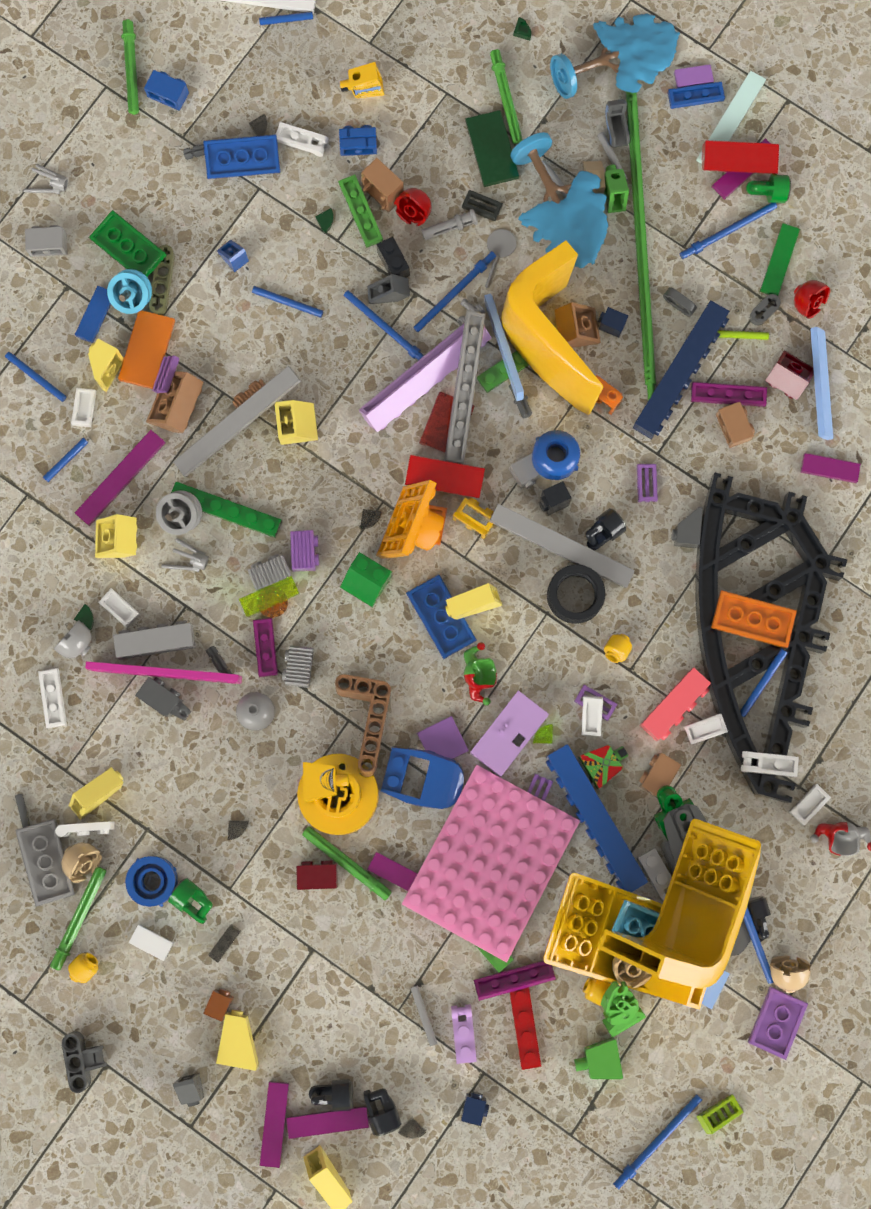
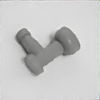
[457,298,485,326]

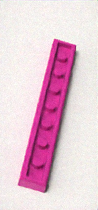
[85,661,242,684]

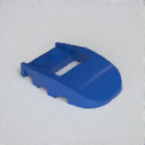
[381,746,464,809]

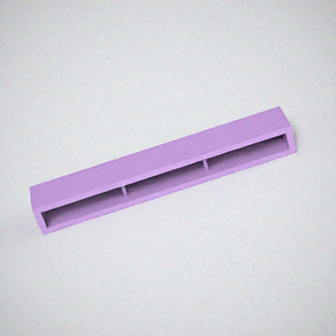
[359,324,491,432]

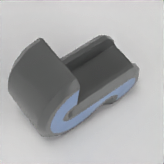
[605,99,630,148]

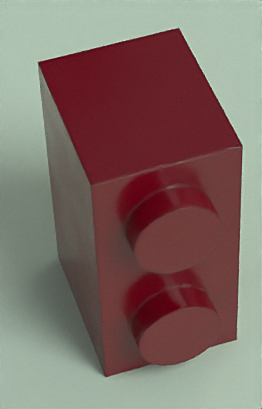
[296,860,338,890]

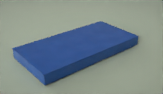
[203,135,281,179]
[406,575,477,660]

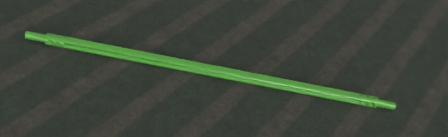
[626,92,656,401]

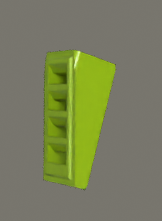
[696,1094,744,1134]

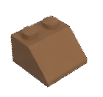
[555,302,601,348]

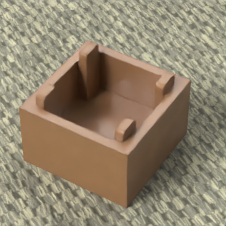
[361,158,404,212]

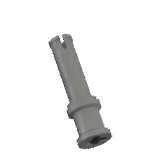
[421,209,478,241]

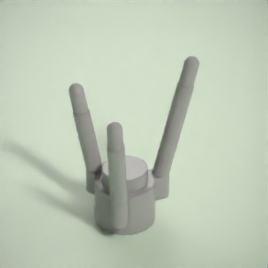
[23,164,68,195]
[161,538,209,572]

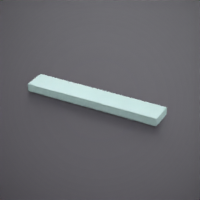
[696,70,766,164]

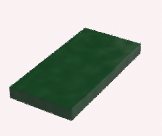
[465,110,519,187]

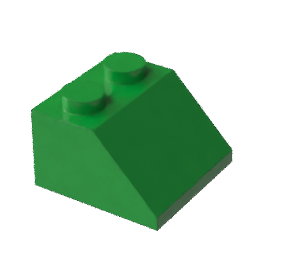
[340,552,393,608]

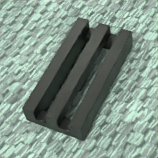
[462,190,503,222]

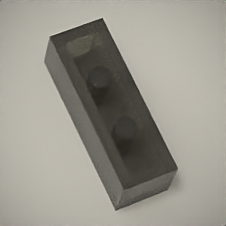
[208,924,242,963]

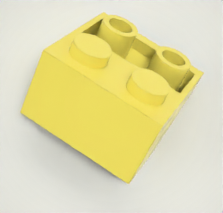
[275,400,318,445]

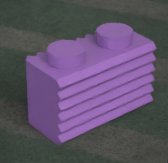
[290,530,319,572]

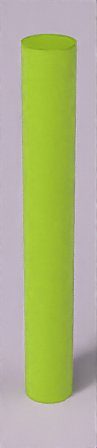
[718,330,769,340]

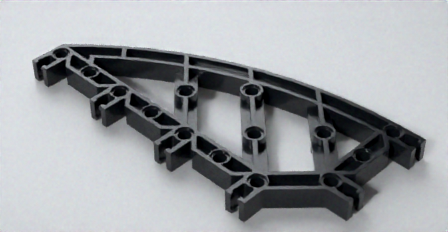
[695,472,847,803]

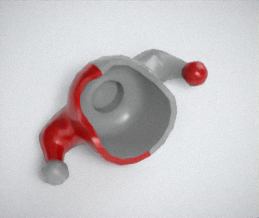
[810,822,871,856]

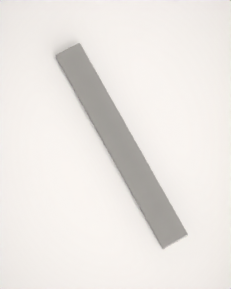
[444,310,486,464]
[173,366,301,477]
[489,504,635,588]

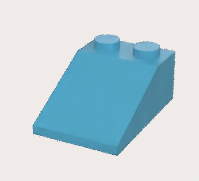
[612,900,659,937]

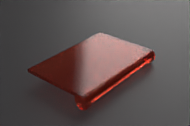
[419,392,475,453]

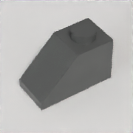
[367,274,410,304]
[671,507,703,549]
[173,1073,204,1107]

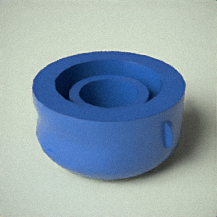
[532,430,580,480]
[125,856,178,907]

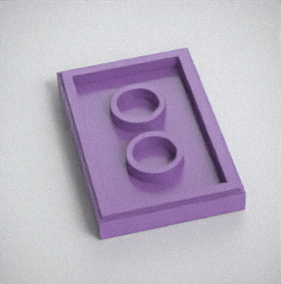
[748,986,808,1060]

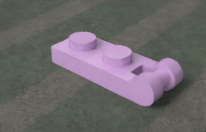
[451,1004,477,1064]

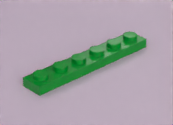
[171,482,282,538]

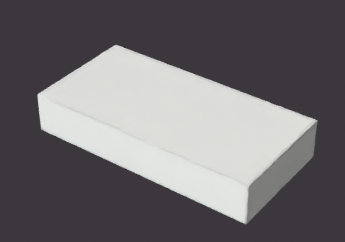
[71,388,96,427]
[98,588,140,628]
[581,696,603,736]
[684,714,728,745]
[789,784,831,826]
[129,924,174,961]

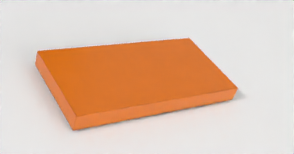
[118,310,175,389]
[711,590,797,648]

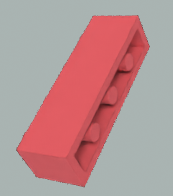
[639,668,711,741]

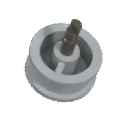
[156,491,202,535]

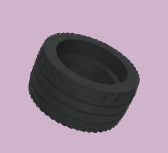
[547,564,606,624]

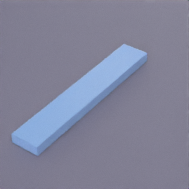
[485,293,524,401]
[810,327,833,440]

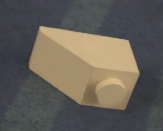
[583,161,605,194]

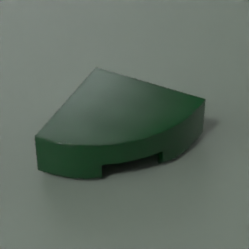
[513,17,532,41]
[315,208,334,234]
[74,604,94,631]

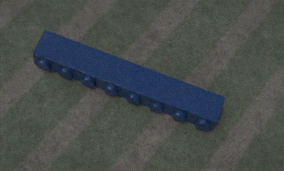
[633,300,730,440]

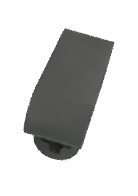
[62,1031,107,1093]

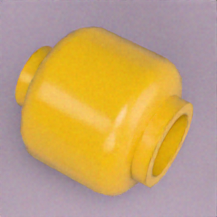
[604,634,633,663]
[68,953,98,983]
[583,977,611,1006]

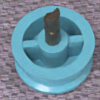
[107,269,152,314]

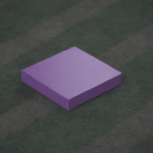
[417,716,469,759]

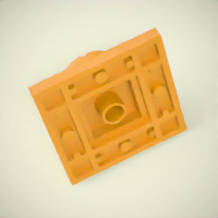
[376,480,444,559]

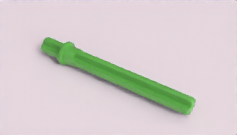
[121,19,139,115]
[490,49,522,144]
[302,826,392,900]
[50,867,106,971]

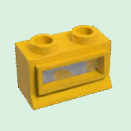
[452,497,494,539]

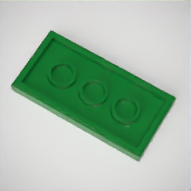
[88,210,166,277]

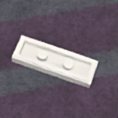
[38,668,67,729]

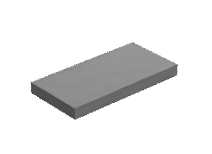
[15,819,75,907]

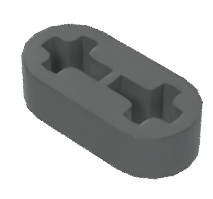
[663,287,697,317]
[749,294,781,326]

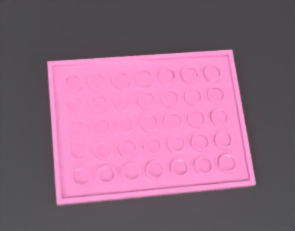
[402,765,580,963]

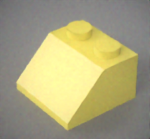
[88,339,124,392]
[95,514,137,558]

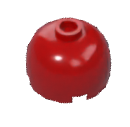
[394,188,432,226]
[794,280,830,319]

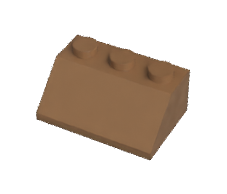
[146,371,204,433]

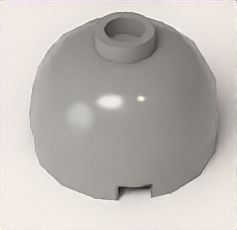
[54,620,91,659]
[236,692,275,731]

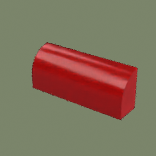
[702,140,779,174]
[405,455,485,499]

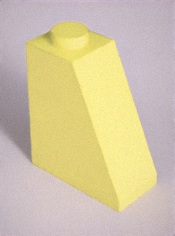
[445,583,502,620]
[69,767,123,820]
[216,1010,259,1071]
[303,1145,353,1209]

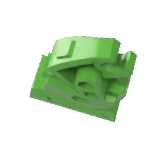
[601,981,646,1038]

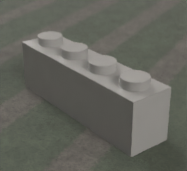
[113,621,196,660]

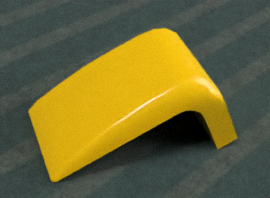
[500,240,603,415]
[598,819,761,989]
[543,873,706,1010]

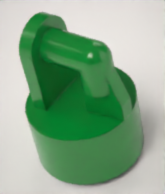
[746,174,791,203]
[168,878,213,924]

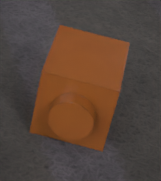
[203,988,234,1022]

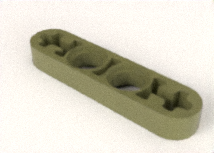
[149,245,175,315]

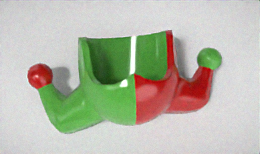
[464,642,497,706]

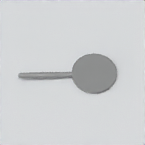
[485,229,516,288]

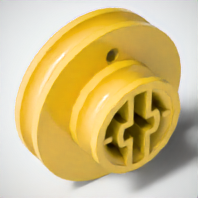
[297,754,379,835]

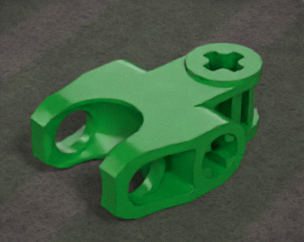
[654,785,694,841]

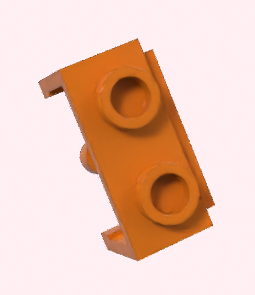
[596,375,623,415]

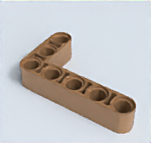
[335,674,391,777]

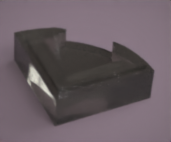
[249,114,268,136]
[360,509,382,529]
[228,820,249,840]
[398,1117,427,1139]

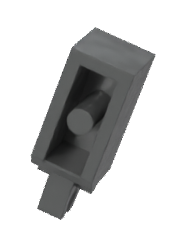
[135,677,192,721]

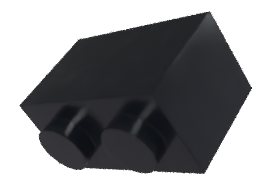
[376,236,410,278]
[539,481,572,516]

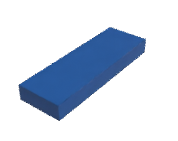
[667,81,725,109]
[75,286,111,343]

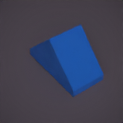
[217,240,249,272]

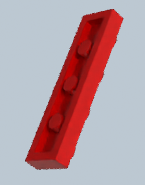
[510,987,542,1070]

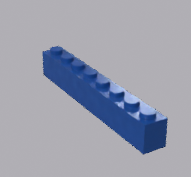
[546,744,648,892]

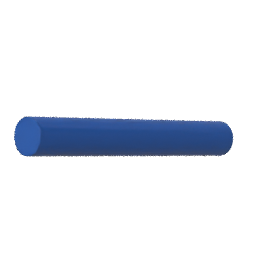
[259,12,313,25]
[43,438,88,482]

